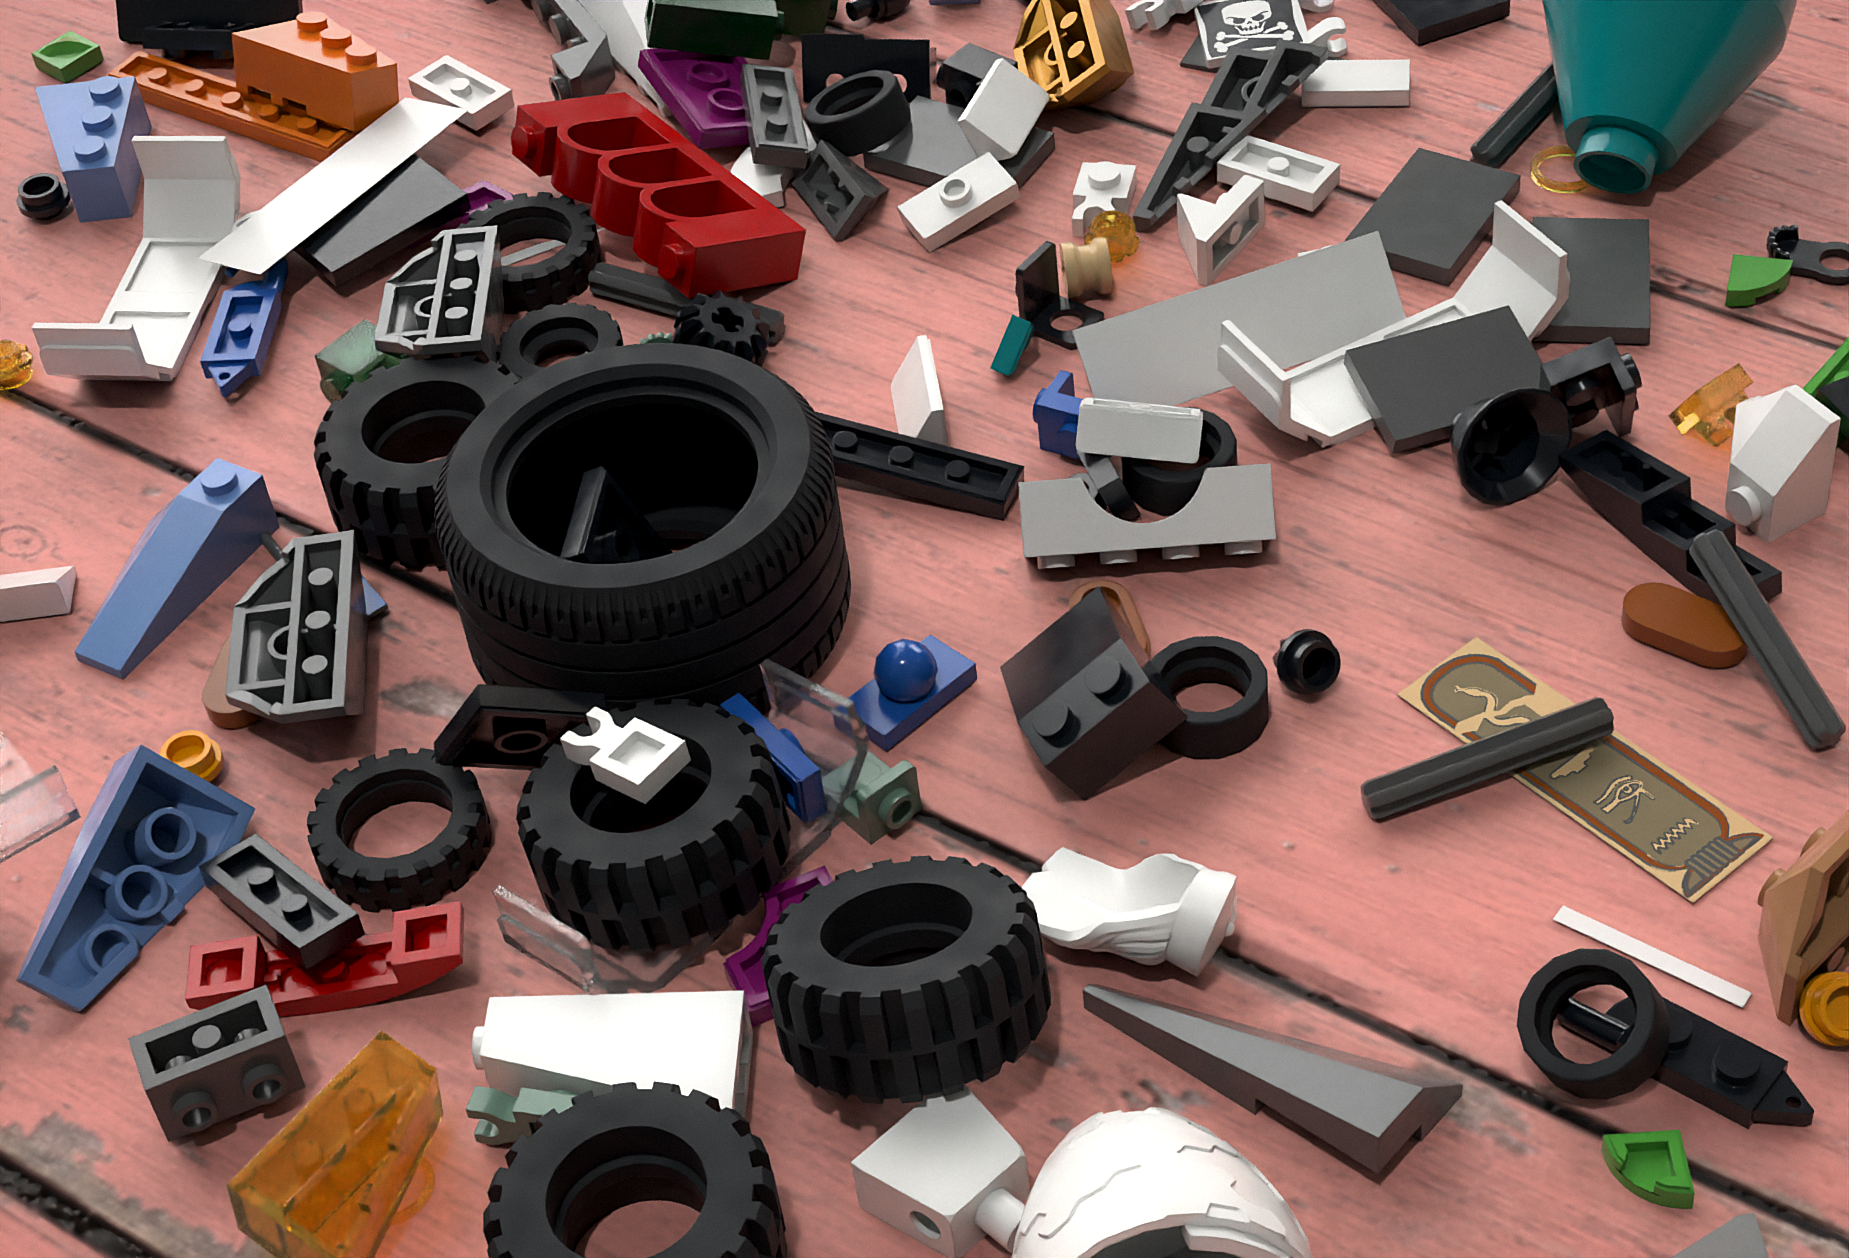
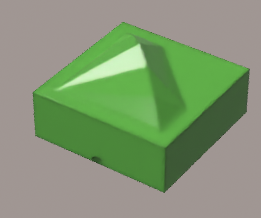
[31,31,104,83]

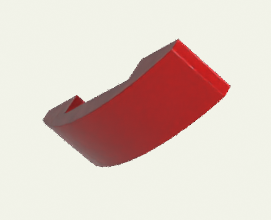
[185,901,464,1016]

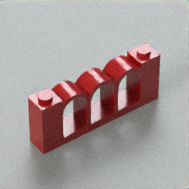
[511,92,806,299]

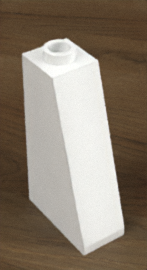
[472,991,754,1119]

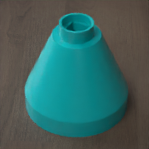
[1542,0,1797,194]

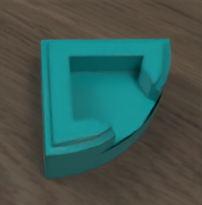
[990,314,1035,376]

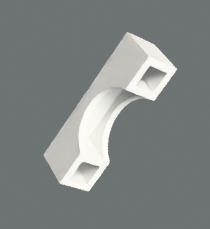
[1018,463,1276,569]

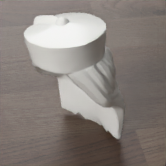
[1022,847,1237,977]

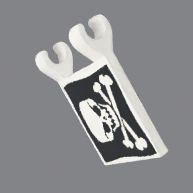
[1193,0,1347,69]

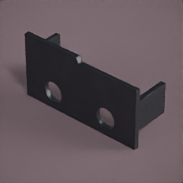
[801,34,937,103]

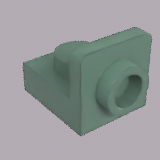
[822,750,922,845]

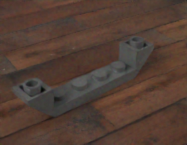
[484,0,615,101]

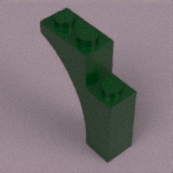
[644,0,838,60]

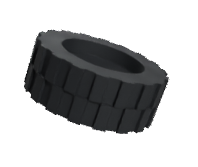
[497,303,624,380]

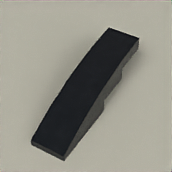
[1558,430,1782,605]

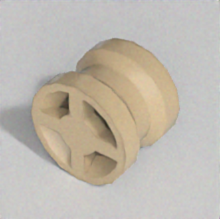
[1060,237,1113,299]

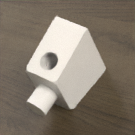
[851,1084,1030,1258]

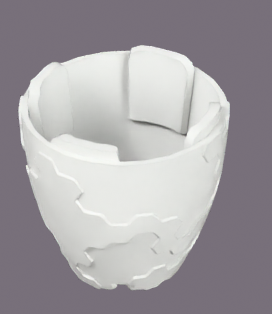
[1012,1107,1313,1258]

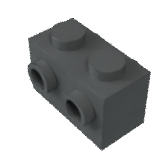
[128,984,306,1142]

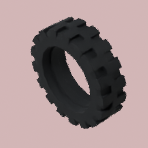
[457,192,603,314]
[307,748,492,913]

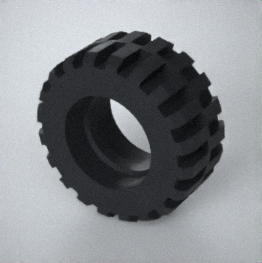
[314,354,522,569]
[516,698,791,953]
[761,855,1051,1104]
[483,1081,787,1258]

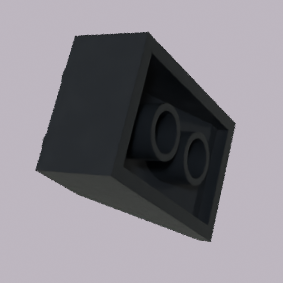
[1000,586,1188,800]

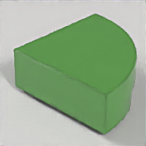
[1725,254,1793,307]
[1601,1130,1695,1209]

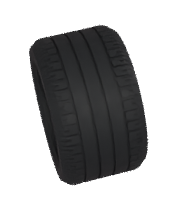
[434,343,851,715]

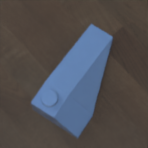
[75,458,280,679]
[16,745,256,1012]

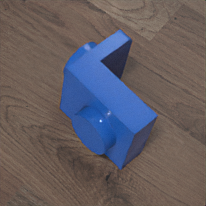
[1032,370,1112,460]

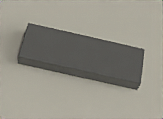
[739,64,809,169]

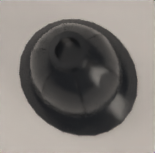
[1450,388,1572,506]

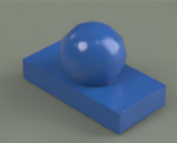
[839,634,977,751]

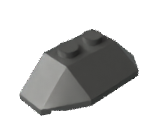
[374,225,504,364]
[225,530,368,724]

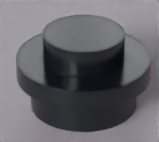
[16,173,70,220]

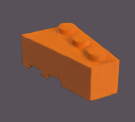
[232,12,399,132]

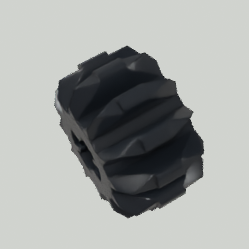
[671,290,770,367]

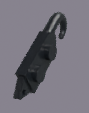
[1556,997,1814,1130]

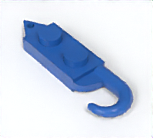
[200,257,288,397]

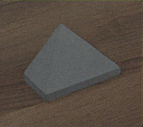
[791,140,889,241]

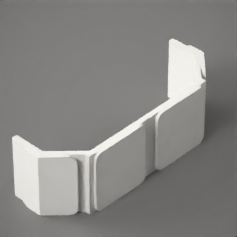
[32,136,240,381]
[1217,200,1570,448]

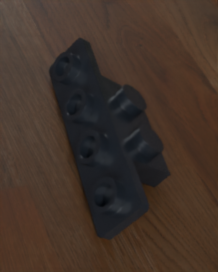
[116,0,303,59]

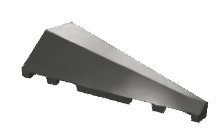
[1132,39,1328,232]
[1083,984,1463,1174]

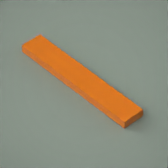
[106,50,363,162]

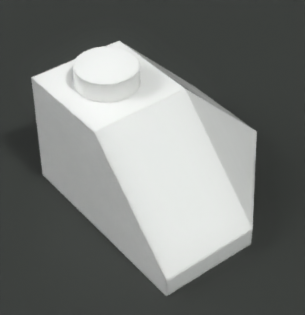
[1725,385,1841,544]

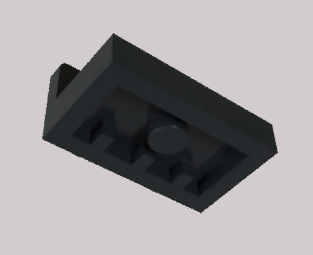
[1539,337,1642,437]

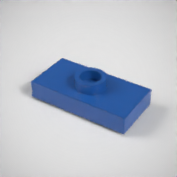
[720,693,827,824]

